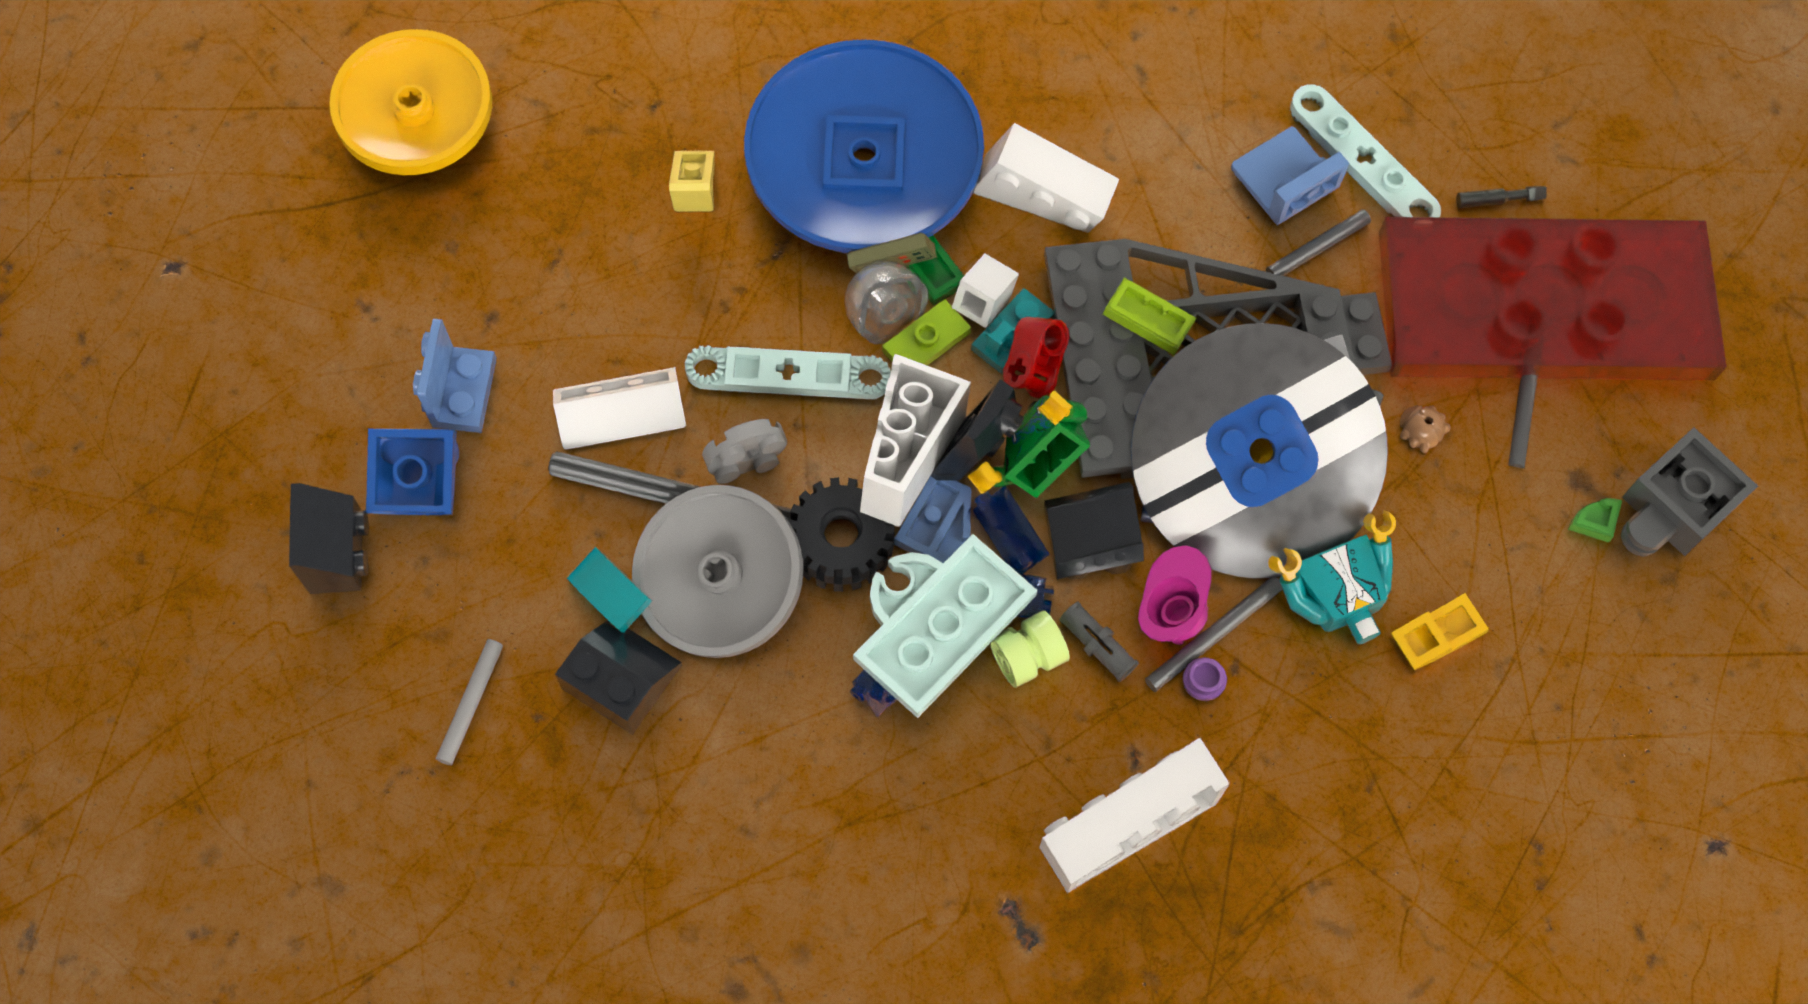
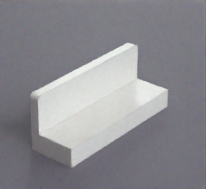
[553,367,686,450]

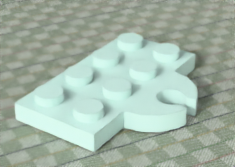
[853,534,1037,718]

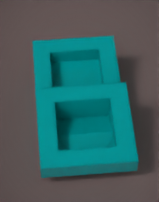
[567,547,652,633]

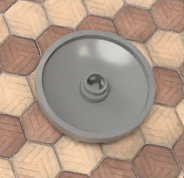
[632,485,803,658]

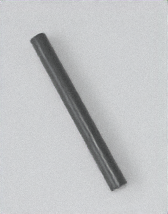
[1508,317,1545,469]
[1145,576,1283,692]

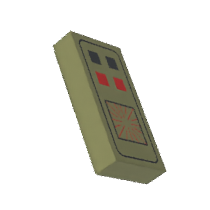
[847,232,937,278]

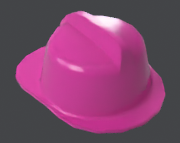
[1138,546,1211,645]

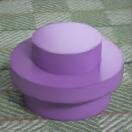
[1183,658,1227,701]

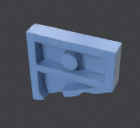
[894,476,971,563]

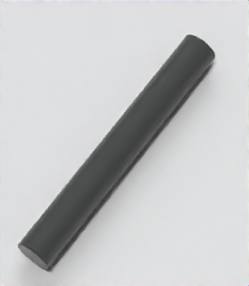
[1266,209,1371,276]

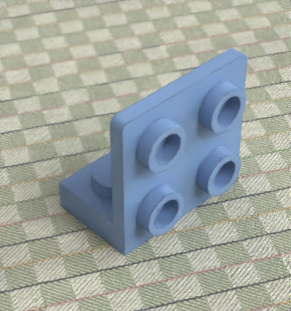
[1231,127,1349,225]
[413,318,497,433]

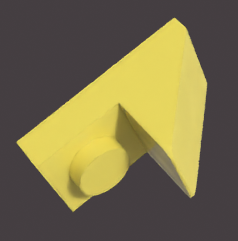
[669,151,715,212]

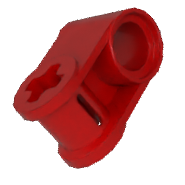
[1003,317,1069,399]

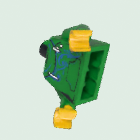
[967,390,1090,498]

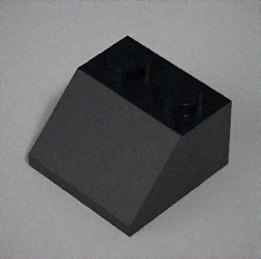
[289,483,369,594]
[555,620,682,735]

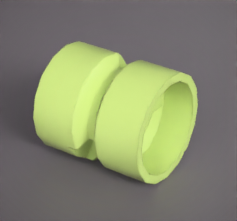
[990,610,1070,688]

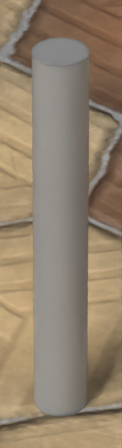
[436,639,503,766]

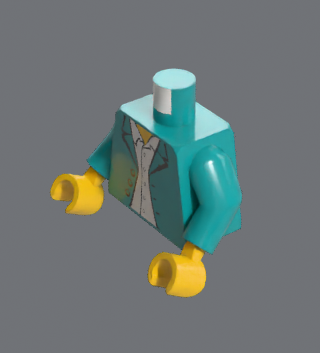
[1268,510,1396,645]

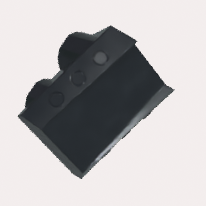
[1044,482,1144,580]

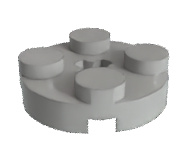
[702,419,787,484]

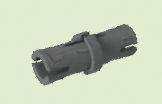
[1059,601,1139,682]

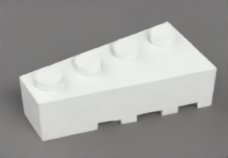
[860,353,971,527]
[1039,738,1230,893]

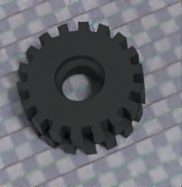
[788,477,895,592]

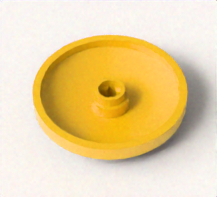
[330,29,492,175]

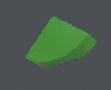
[1568,498,1622,543]

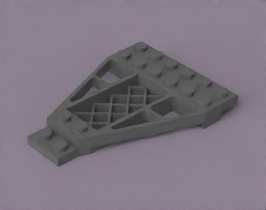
[1044,239,1392,479]

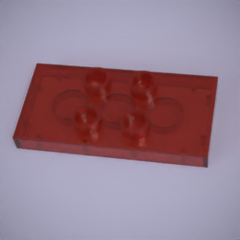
[1379,217,1727,381]

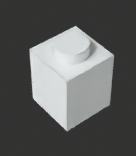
[952,254,1019,328]

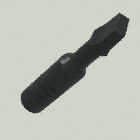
[1456,186,1547,208]

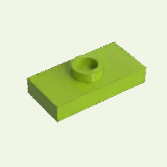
[1102,277,1196,356]
[882,299,971,366]

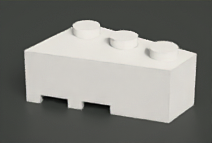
[973,123,1119,233]

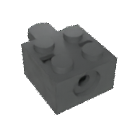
[1621,427,1758,557]

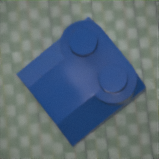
[366,428,459,515]

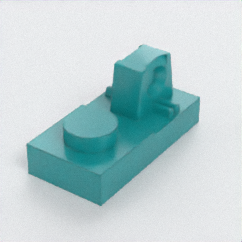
[971,288,1054,374]

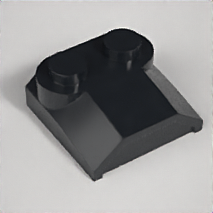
[930,379,1024,480]

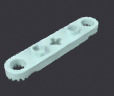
[1290,85,1441,234]
[685,345,891,399]

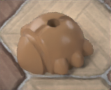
[1400,405,1451,453]

